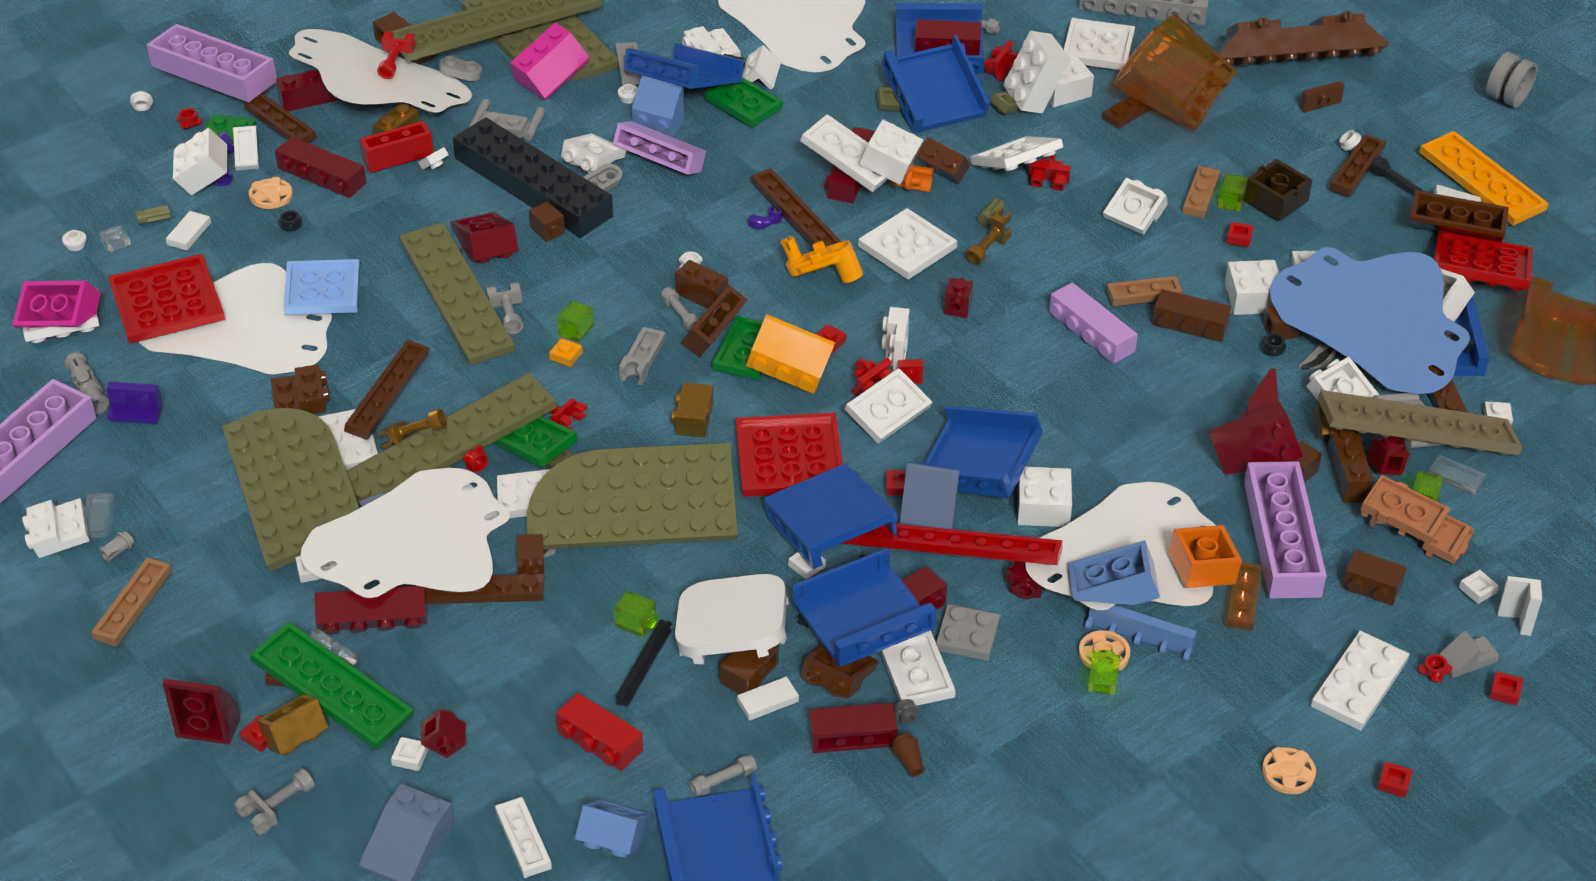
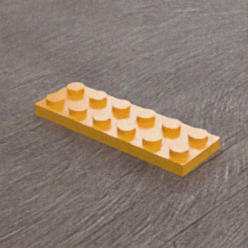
[1419,131,1549,226]

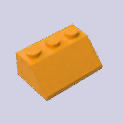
[746,314,835,394]

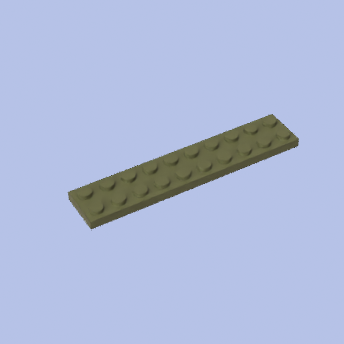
[390,0,603,61]
[347,372,557,503]

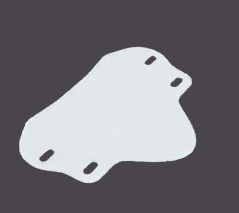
[718,0,866,73]
[289,29,472,112]
[137,263,332,375]
[300,468,510,598]
[1025,482,1216,610]

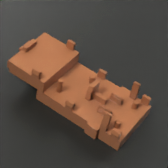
[1360,475,1474,565]

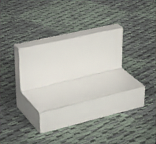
[742,45,781,90]
[1497,576,1542,636]

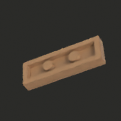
[1182,166,1221,219]
[1106,276,1183,306]

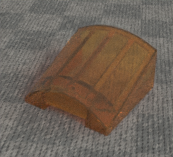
[1112,13,1238,131]
[1509,275,1596,384]

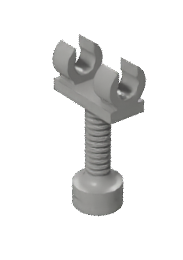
[486,282,523,334]
[234,768,315,835]

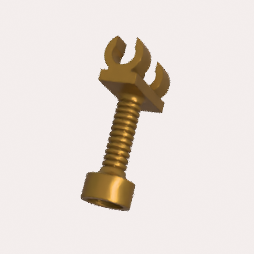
[965,207,1011,265]
[377,408,447,447]

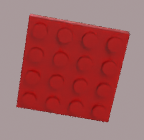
[1434,230,1533,291]
[108,254,225,343]
[736,413,843,497]

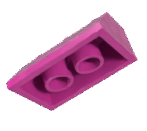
[510,22,590,101]
[12,280,101,328]

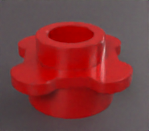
[176,108,202,129]
[463,445,488,472]
[1419,654,1452,683]

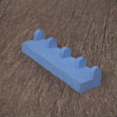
[1085,605,1197,662]

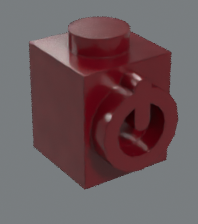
[944,277,973,318]
[1367,436,1410,476]
[1006,561,1044,599]
[421,709,466,758]

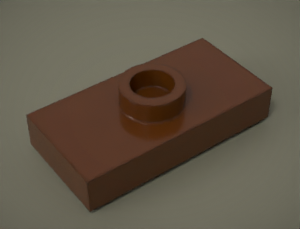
[1300,81,1345,113]

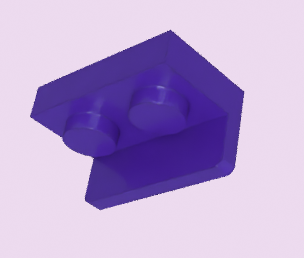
[106,382,163,424]

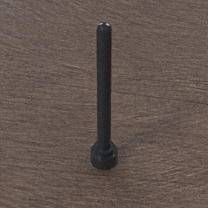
[1369,156,1425,195]

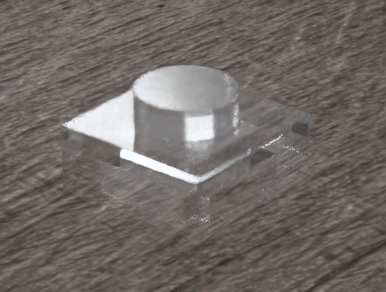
[98,225,131,252]

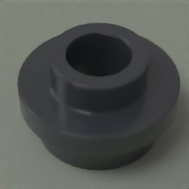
[279,210,302,232]
[1261,334,1286,356]

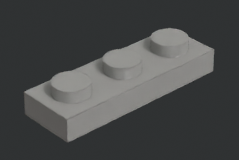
[615,42,642,86]

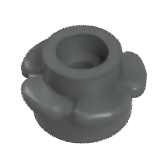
[894,699,920,724]

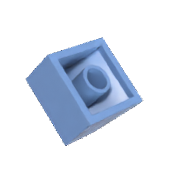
[632,76,684,137]
[575,799,654,857]

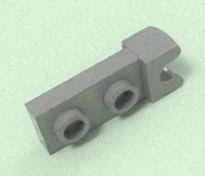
[619,327,666,385]

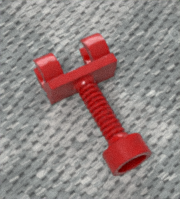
[377,31,416,79]
[549,398,587,430]

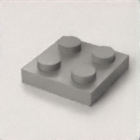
[936,604,1000,661]

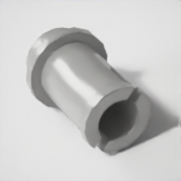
[99,531,135,563]

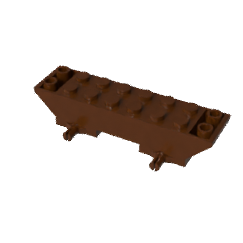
[1208,11,1389,68]

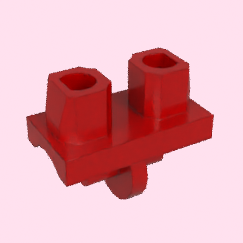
[984,41,1019,81]
[1029,154,1071,191]
[851,357,892,397]

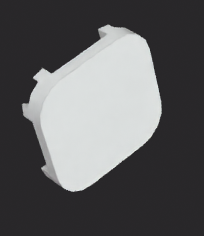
[675,574,789,664]

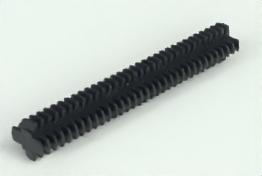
[615,619,672,707]

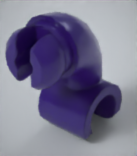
[748,206,782,229]

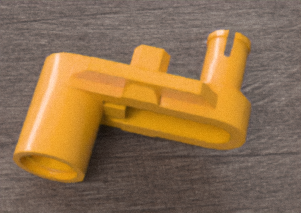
[780,236,864,283]

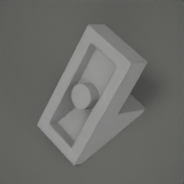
[1439,631,1499,678]

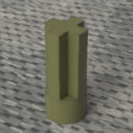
[978,197,1004,226]
[135,205,171,225]

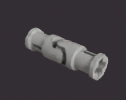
[64,352,110,414]

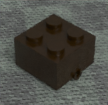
[1244,159,1313,221]

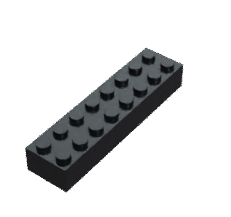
[453,117,613,238]

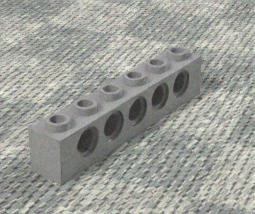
[1079,0,1209,25]

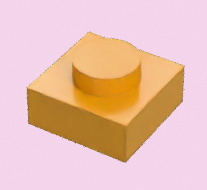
[549,338,583,367]

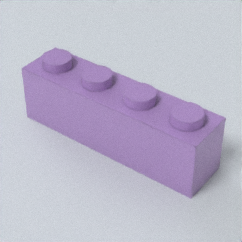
[613,121,706,175]
[1049,282,1138,363]

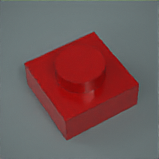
[1226,222,1254,247]
[816,324,847,354]
[897,359,923,384]
[886,470,906,496]
[1490,671,1524,705]
[239,715,267,752]
[1377,762,1413,798]

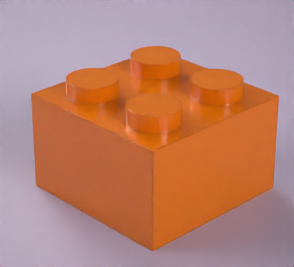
[1168,525,1242,588]

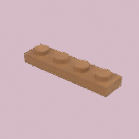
[91,557,172,647]

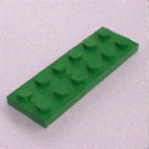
[250,621,414,750]

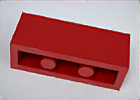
[359,121,434,173]
[556,693,643,771]

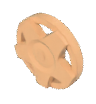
[249,177,293,209]
[1079,630,1130,674]
[1262,747,1316,794]

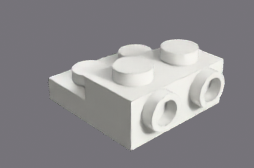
[682,26,741,57]
[561,133,626,173]
[1103,178,1168,235]
[882,307,910,372]
[1306,357,1379,402]
[22,498,90,558]

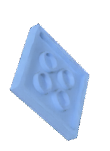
[284,259,360,315]

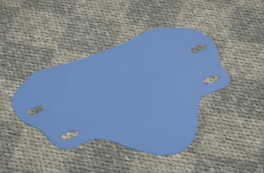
[1270,247,1470,394]

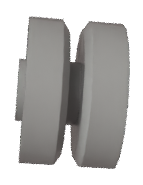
[1486,51,1538,108]

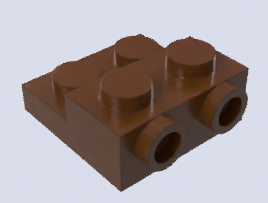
[271,364,330,414]
[801,645,878,699]

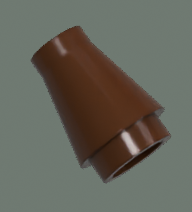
[892,733,925,777]

